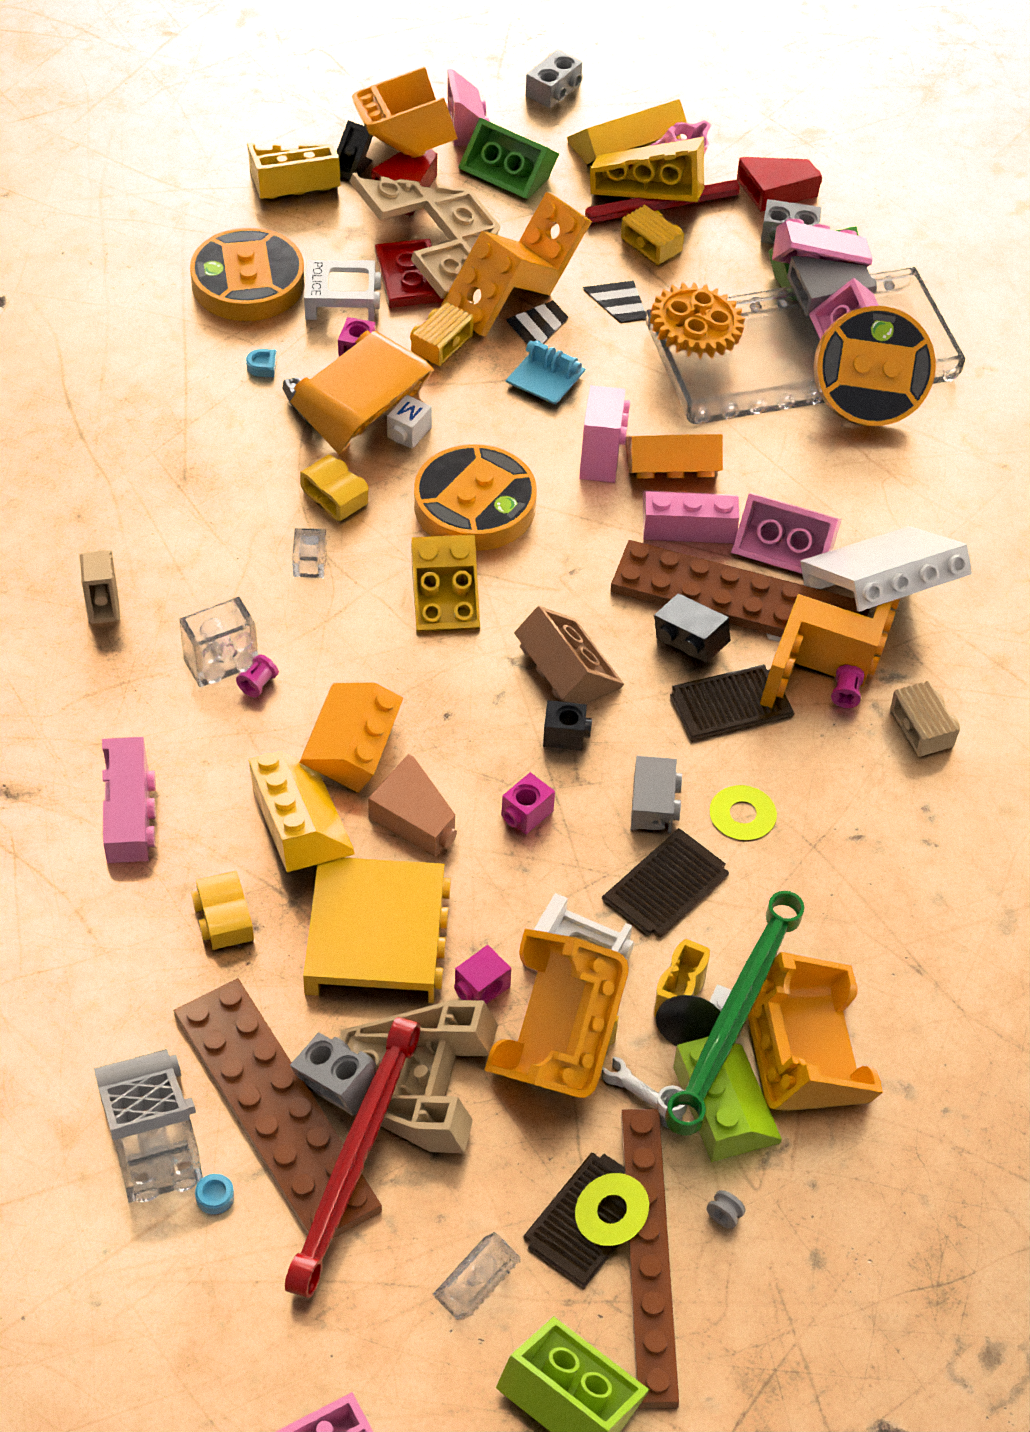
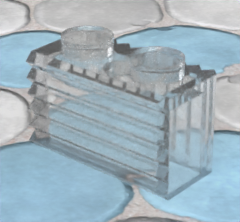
[433,1232,521,1320]

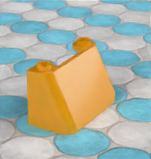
[290,330,434,454]
[484,928,629,1098]
[748,952,883,1111]

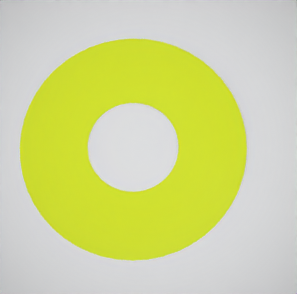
[710,785,777,840]
[575,1173,649,1246]

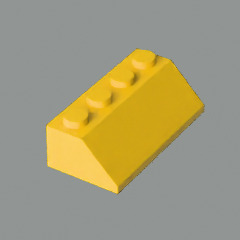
[567,99,687,164]
[248,751,355,872]

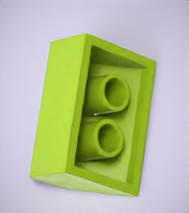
[673,1037,782,1162]
[496,1316,649,1432]

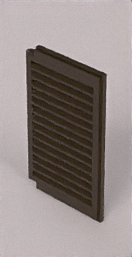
[670,664,795,741]
[601,828,729,938]
[523,1152,627,1289]

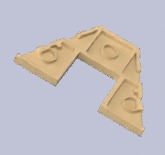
[349,173,501,299]

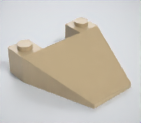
[339,1000,498,1153]

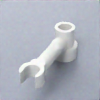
[602,1057,687,1129]

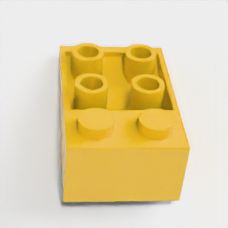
[411,535,480,632]

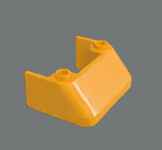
[352,66,458,158]

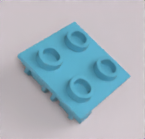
[506,340,586,405]

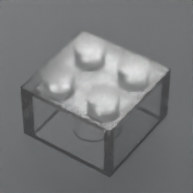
[179,596,258,688]
[114,1116,203,1203]

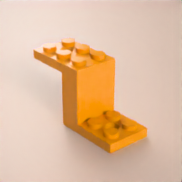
[441,192,592,336]
[760,594,900,708]

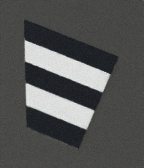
[582,280,648,322]
[505,300,569,344]

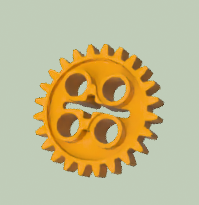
[650,282,745,359]

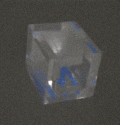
[292,528,327,578]

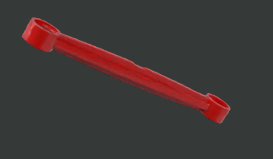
[285,1016,421,1299]

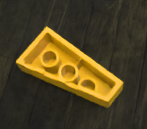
[590,137,704,202]

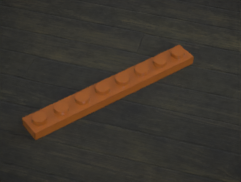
[621,1109,679,1409]

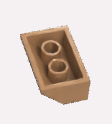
[514,605,624,704]

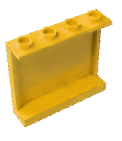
[303,857,451,1003]

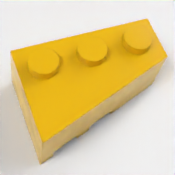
[247,143,341,199]

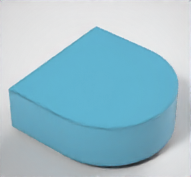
[246,349,277,377]

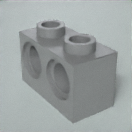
[525,49,583,108]
[761,199,822,244]
[290,1032,377,1116]

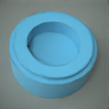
[195,1174,234,1215]

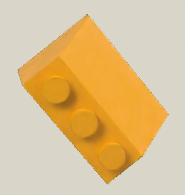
[625,434,723,479]
[299,682,404,793]

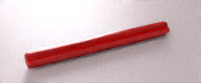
[585,179,740,224]

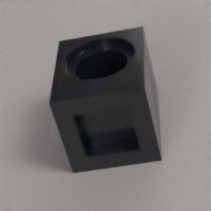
[543,700,592,751]

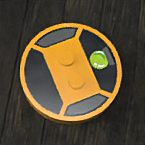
[190,227,305,321]
[813,306,936,426]
[414,444,537,551]

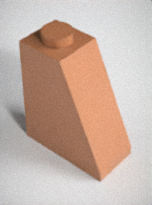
[368,753,457,857]

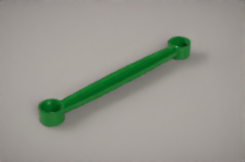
[665,891,805,1136]

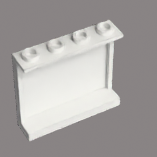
[800,526,972,612]

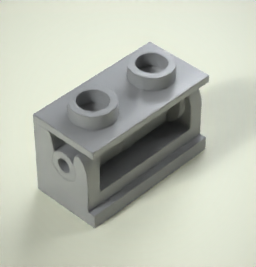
[630,755,682,833]

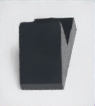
[336,120,373,180]

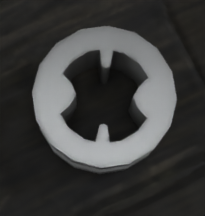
[706,1190,746,1229]

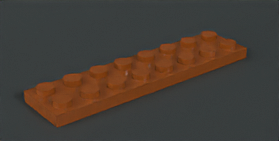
[610,540,870,637]
[174,978,382,1239]

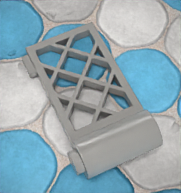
[94,1049,196,1141]

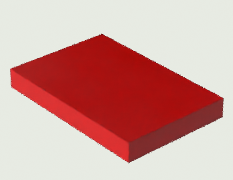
[375,238,445,308]

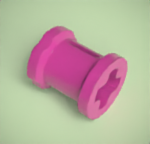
[236,654,279,698]
[831,665,864,708]

